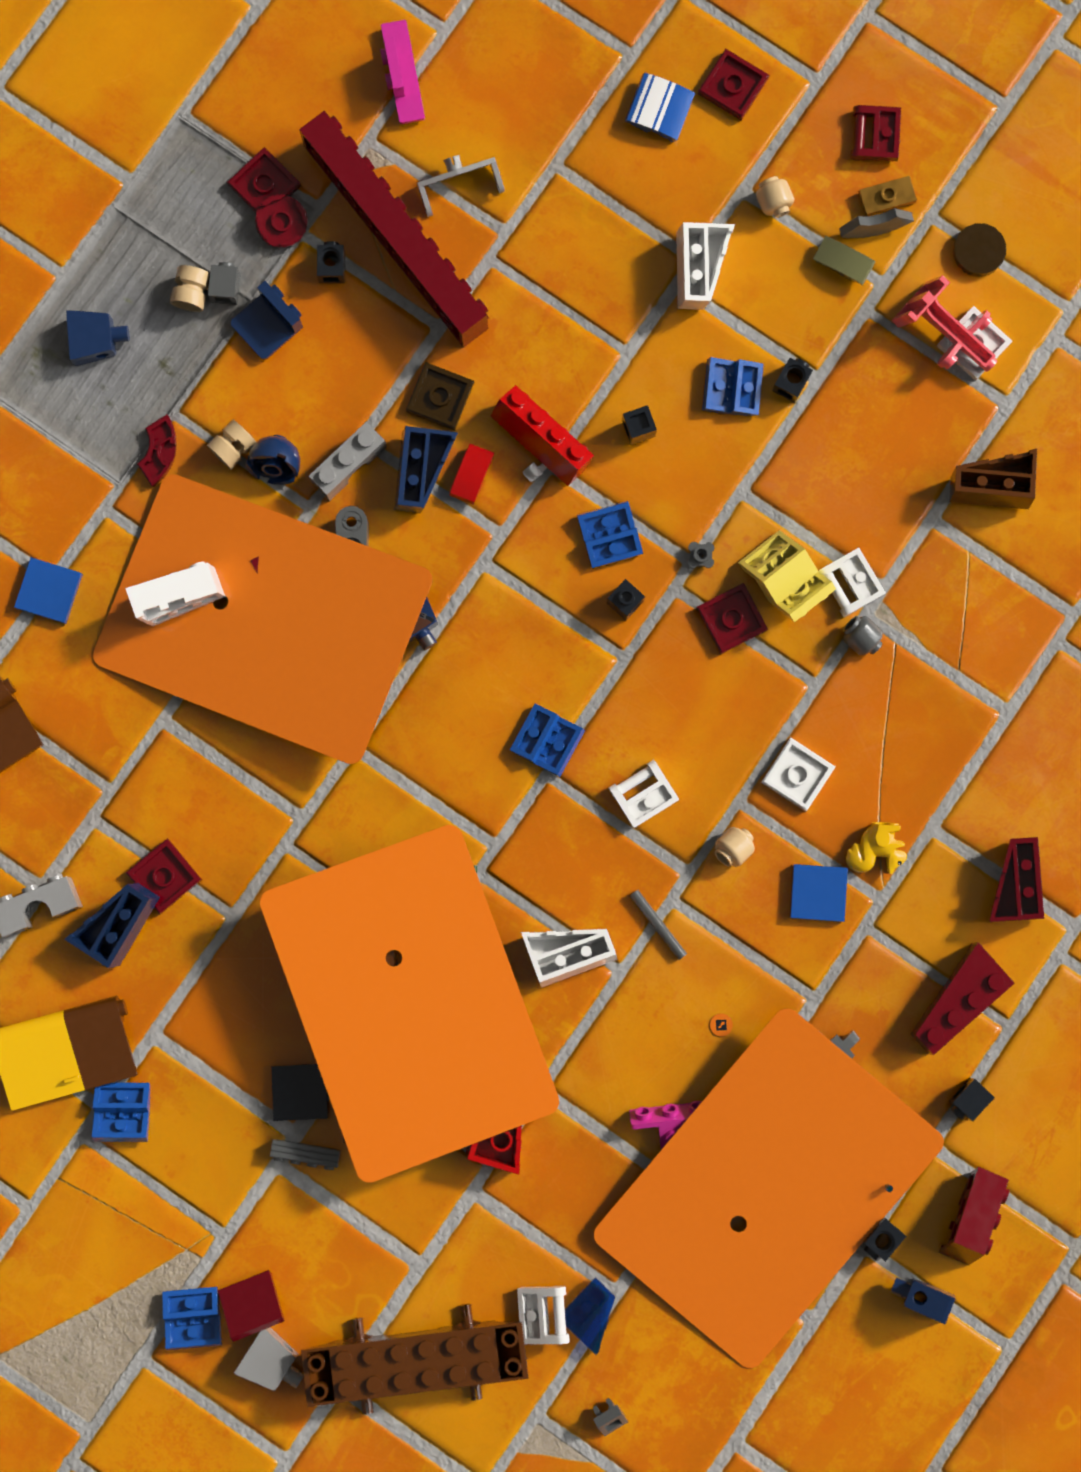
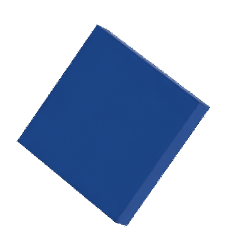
[14,557,83,624]
[790,864,848,922]

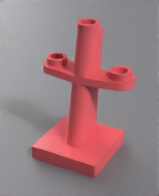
[891,275,998,372]

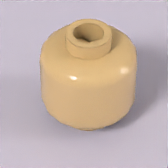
[756,176,795,218]
[715,827,755,867]

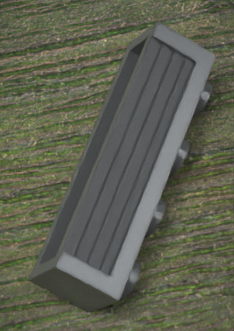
[270,1139,341,1170]

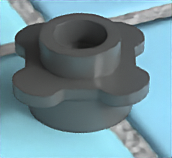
[688,542,715,569]

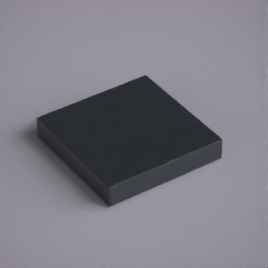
[271,1064,328,1121]

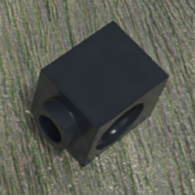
[317,241,346,283]
[772,358,813,403]
[622,405,657,445]
[607,579,645,621]
[949,1078,995,1122]
[863,1217,907,1262]

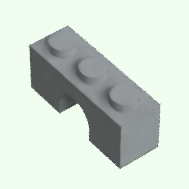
[309,421,387,501]
[0,874,83,938]

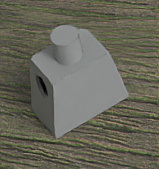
[234,1327,304,1391]

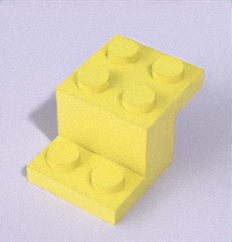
[738,530,836,622]

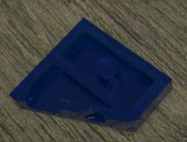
[564,1276,615,1355]

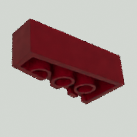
[911,942,1015,1055]

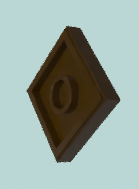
[406,362,475,431]

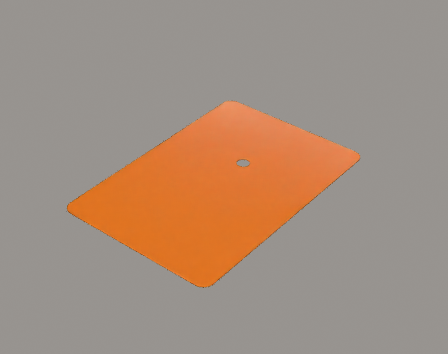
[93,474,432,764]
[260,825,559,1183]
[594,1008,944,1368]

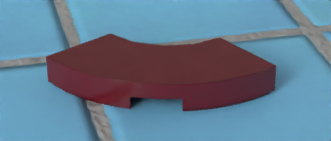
[137,414,177,487]

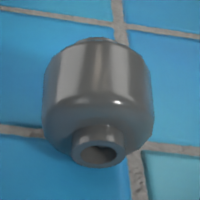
[843,616,883,656]

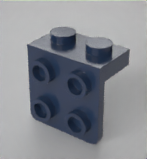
[231,281,303,360]

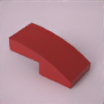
[449,444,494,505]

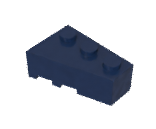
[394,426,458,513]
[65,883,160,968]

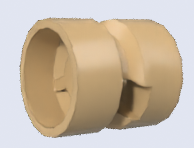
[170,265,210,312]
[206,419,256,470]

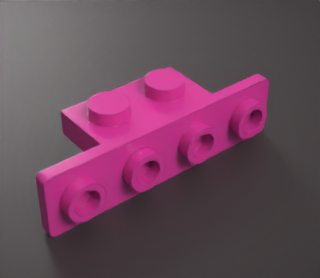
[380,20,425,124]
[629,1101,702,1149]

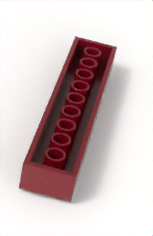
[299,110,489,348]

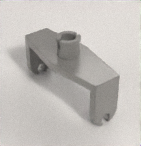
[416,155,505,217]

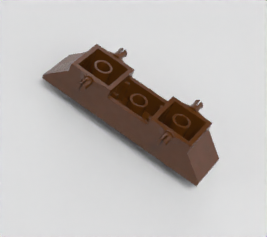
[301,1304,529,1414]

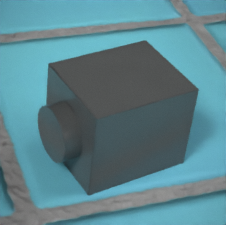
[208,262,241,305]

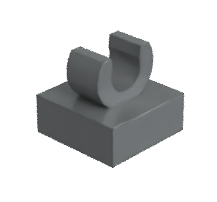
[593,1398,628,1436]

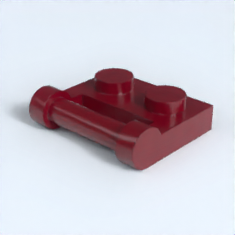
[851,105,901,161]

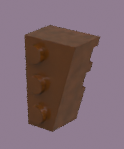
[949,449,1037,509]

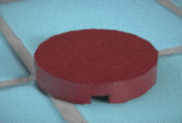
[255,194,308,248]

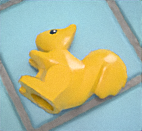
[846,822,907,874]

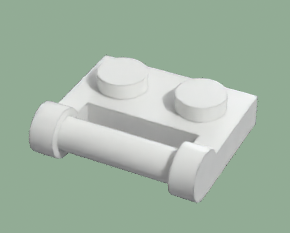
[818,548,886,618]
[608,759,679,828]
[517,1286,570,1344]

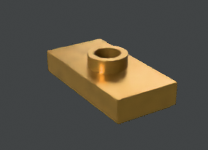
[858,176,917,217]

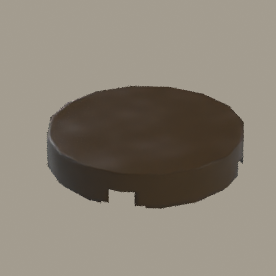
[953,223,1006,276]

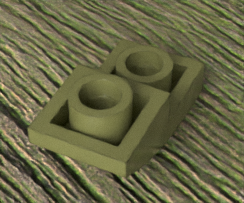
[813,236,875,285]

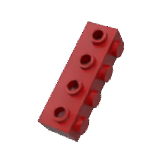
[490,385,594,486]

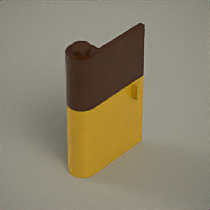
[0,996,138,1111]

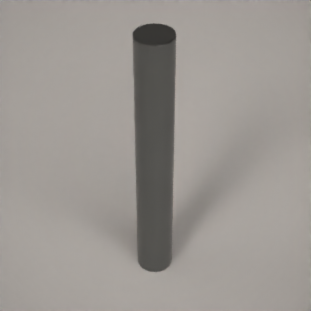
[630,890,687,960]

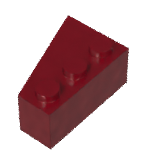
[989,837,1044,922]
[938,1166,1009,1265]

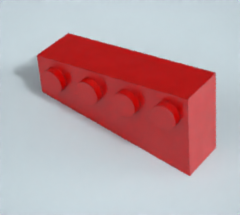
[465,1125,522,1175]

